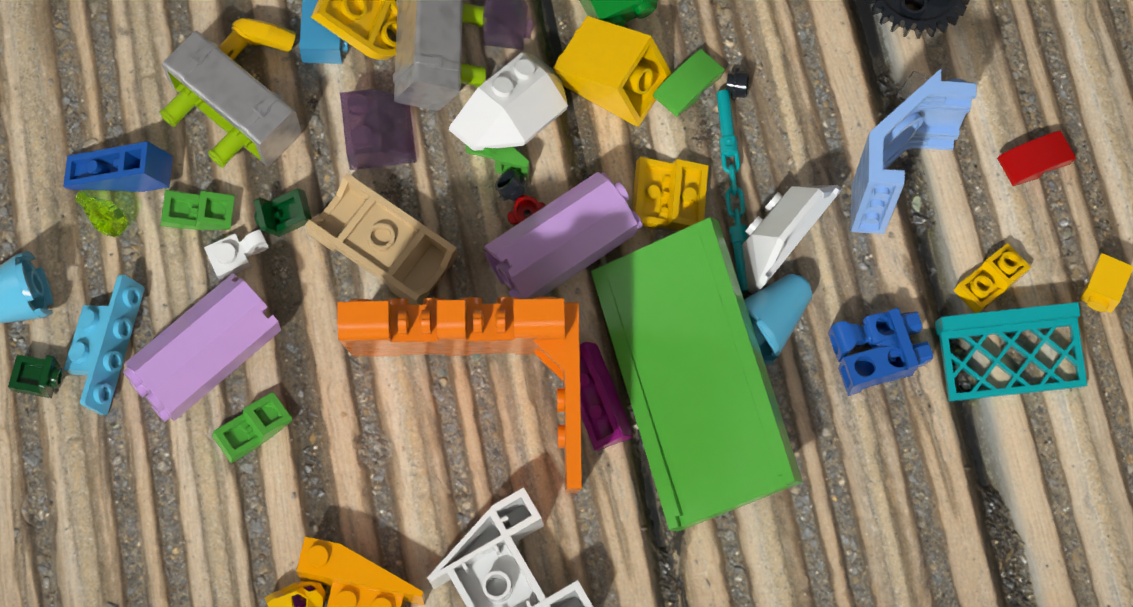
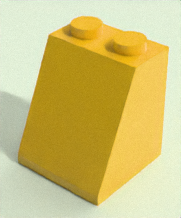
[553,16,672,127]

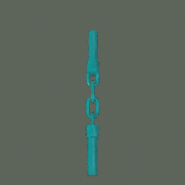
[716,90,750,295]

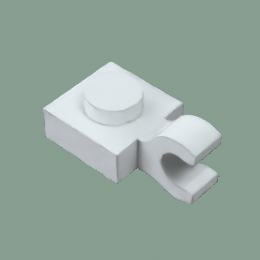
[204,230,269,281]

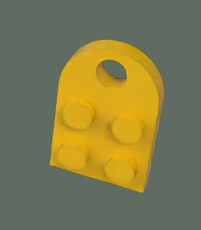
[311,0,398,60]

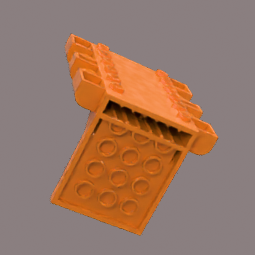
[337,296,582,493]

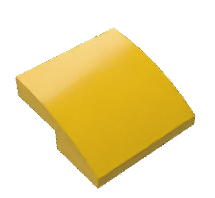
[632,157,708,230]

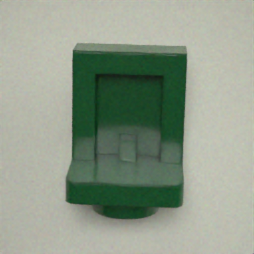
[254,188,312,237]
[8,354,63,399]

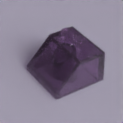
[340,89,417,170]

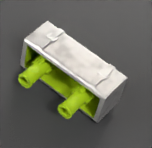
[393,0,488,111]
[159,30,302,168]

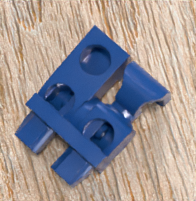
[828,308,933,396]

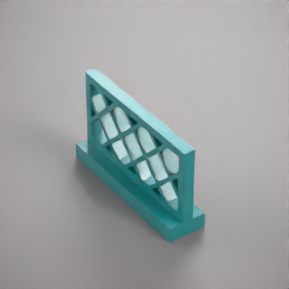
[935,302,1087,402]

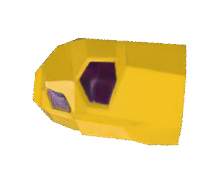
[264,580,326,607]

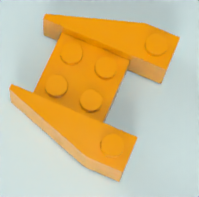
[296,537,425,607]

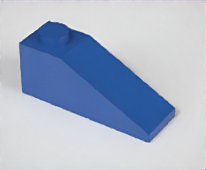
[63,141,173,192]

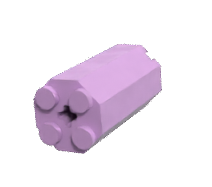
[484,172,643,299]
[123,273,281,422]

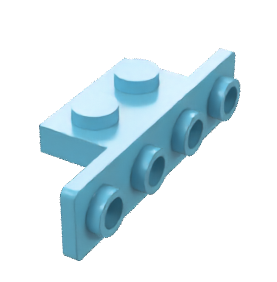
[64,275,145,415]

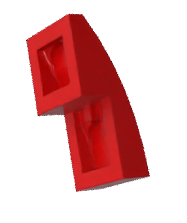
[997,130,1076,186]

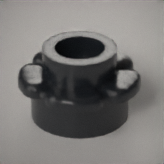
[726,67,749,100]
[495,169,526,201]

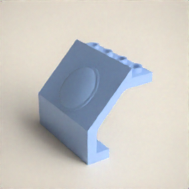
[850,69,976,234]

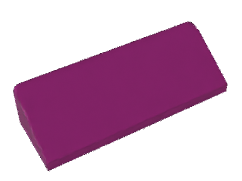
[579,341,634,451]

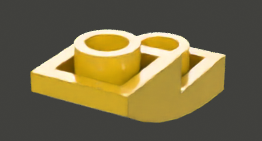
[953,243,1031,313]

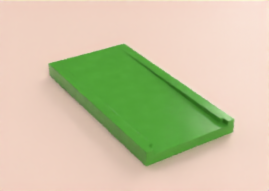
[591,217,803,532]

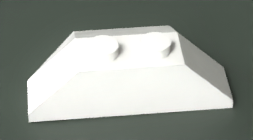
[449,52,568,151]
[742,185,842,295]

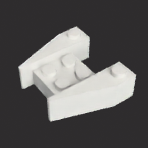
[427,487,593,607]

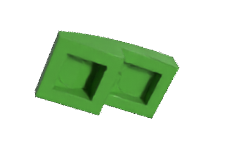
[653,49,725,117]
[465,144,530,180]
[160,190,235,230]
[212,392,292,464]

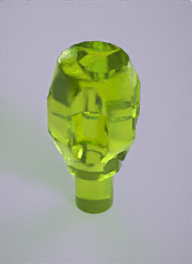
[75,191,128,237]

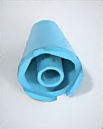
[0,251,53,324]
[744,274,812,366]

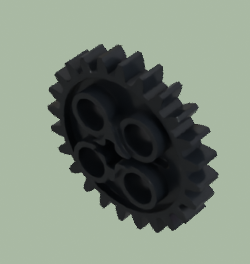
[865,0,970,39]

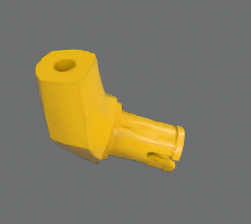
[219,18,296,60]

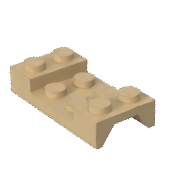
[305,173,458,305]

